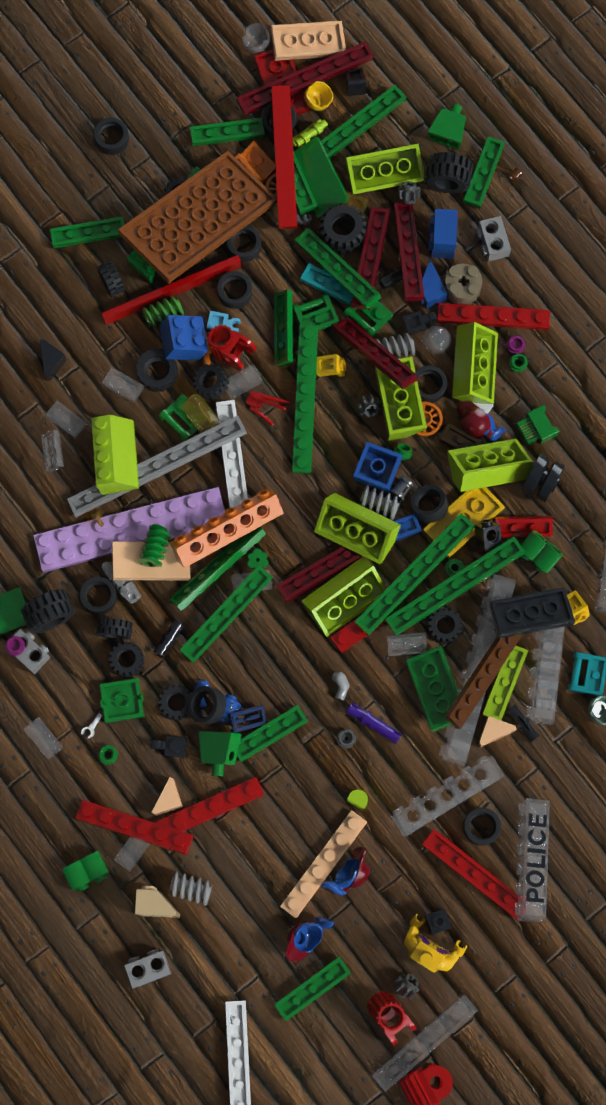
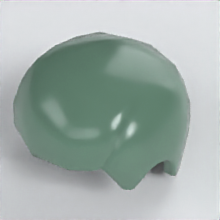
[588,696,606,725]

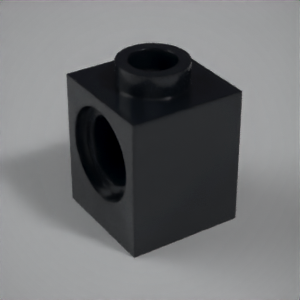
[474,519,502,551]
[424,909,451,935]

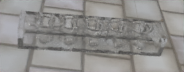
[390,755,505,838]

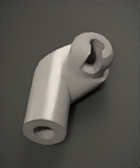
[332,672,350,701]

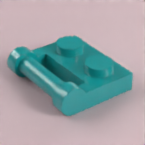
[567,652,606,696]

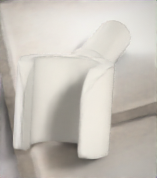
[81,713,102,739]

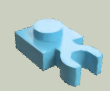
[206,311,241,333]

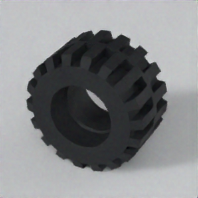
[424,152,473,193]
[320,203,366,255]
[21,589,75,633]

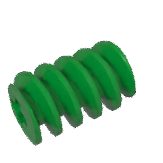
[138,524,171,567]

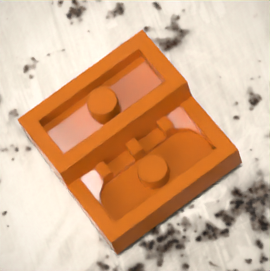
[235,141,276,184]

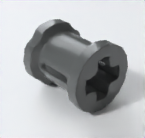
[389,476,414,501]

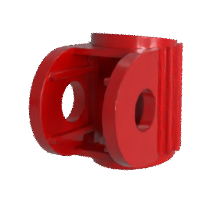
[207,324,257,371]
[367,991,417,1046]
[398,1064,453,1105]

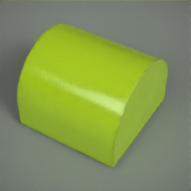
[347,790,368,811]

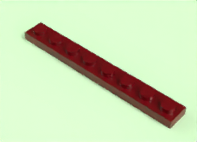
[236,41,374,116]

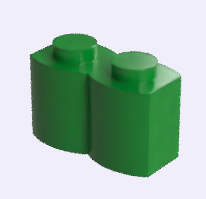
[521,530,564,573]
[62,851,110,892]

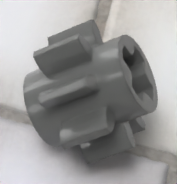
[398,181,421,204]
[357,394,382,418]
[394,973,420,999]

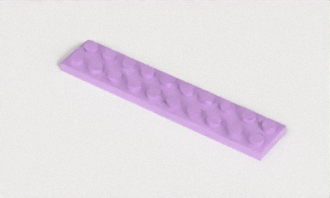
[34,487,228,573]

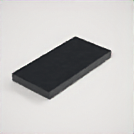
[489,587,575,639]

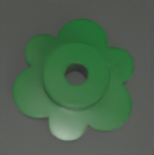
[248,549,269,568]

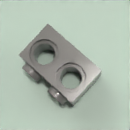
[476,216,511,262]
[4,629,50,675]
[124,948,172,989]

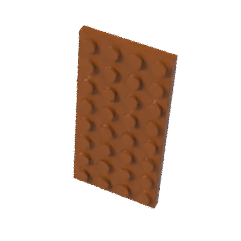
[118,151,277,283]

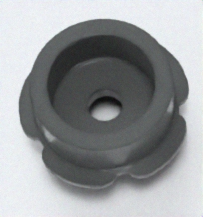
[337,729,356,748]

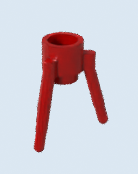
[246,390,290,426]

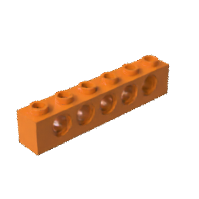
[170,489,284,568]

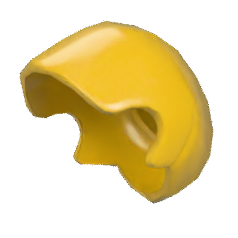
[304,81,333,111]

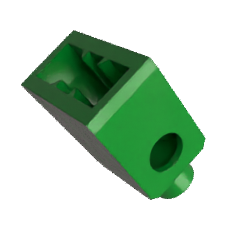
[427,104,466,151]
[199,731,241,776]

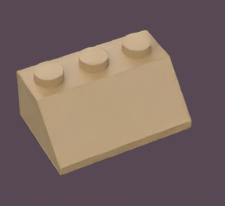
[135,886,180,918]

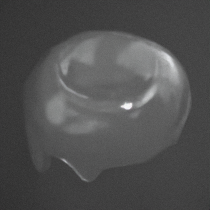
[242,23,270,53]
[422,326,452,354]

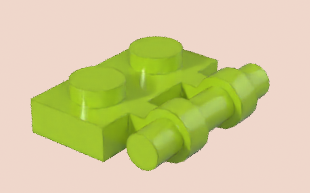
[293,119,328,148]

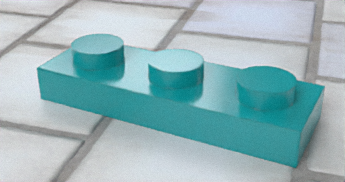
[300,263,353,305]

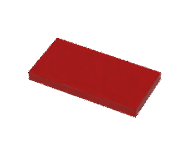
[253,50,310,115]

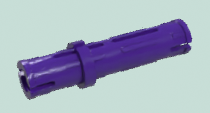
[346,702,402,744]

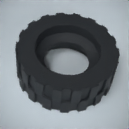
[136,348,178,392]

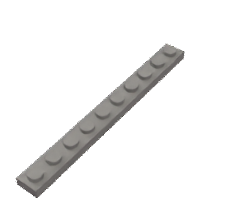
[67,415,247,517]

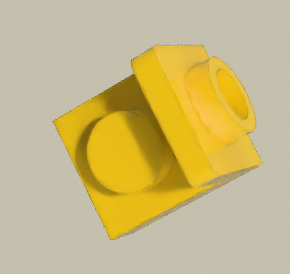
[316,354,346,377]
[567,590,590,625]

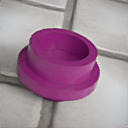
[506,336,525,354]
[5,636,25,656]

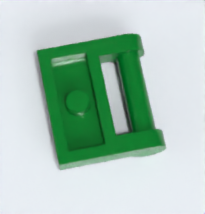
[292,293,339,331]
[343,301,393,337]
[159,394,209,442]

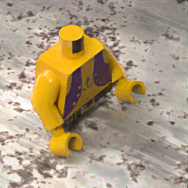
[404,914,467,973]

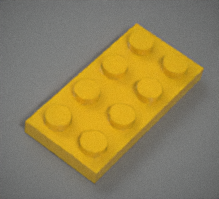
[423,487,505,558]

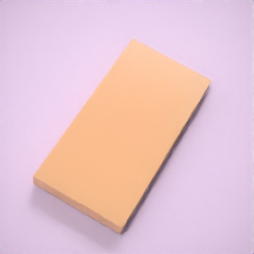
[270,21,346,61]
[112,542,190,581]

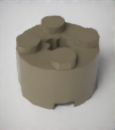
[444,263,482,305]

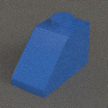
[419,262,448,309]

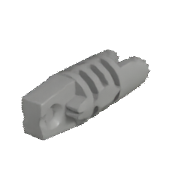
[102,561,141,604]

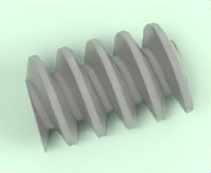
[375,333,415,359]
[359,485,401,520]
[169,871,213,906]

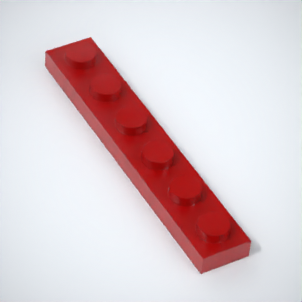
[437,303,550,330]
[154,777,264,832]
[76,800,193,855]
[422,829,529,920]

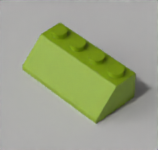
[345,144,424,194]
[452,322,498,404]
[374,357,427,441]
[91,415,139,495]
[447,439,533,492]
[314,493,401,564]
[302,557,386,637]

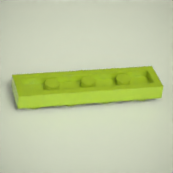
[482,646,528,720]

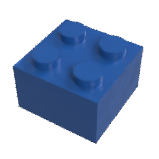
[428,209,458,259]
[160,315,208,360]
[353,442,403,495]

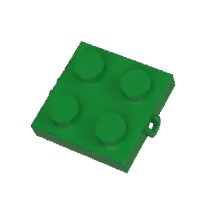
[100,678,144,723]

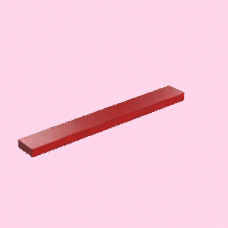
[271,85,297,229]
[101,255,241,325]

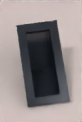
[345,68,366,96]
[40,339,67,381]

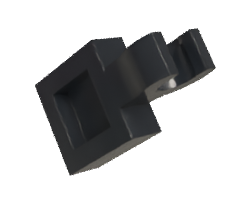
[403,311,437,335]
[151,736,186,758]

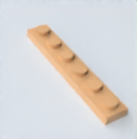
[280,810,367,918]

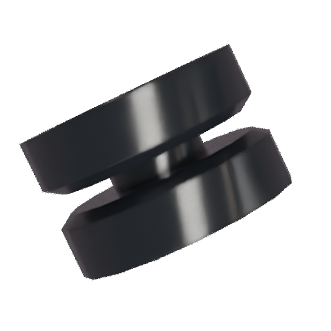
[521,454,565,502]

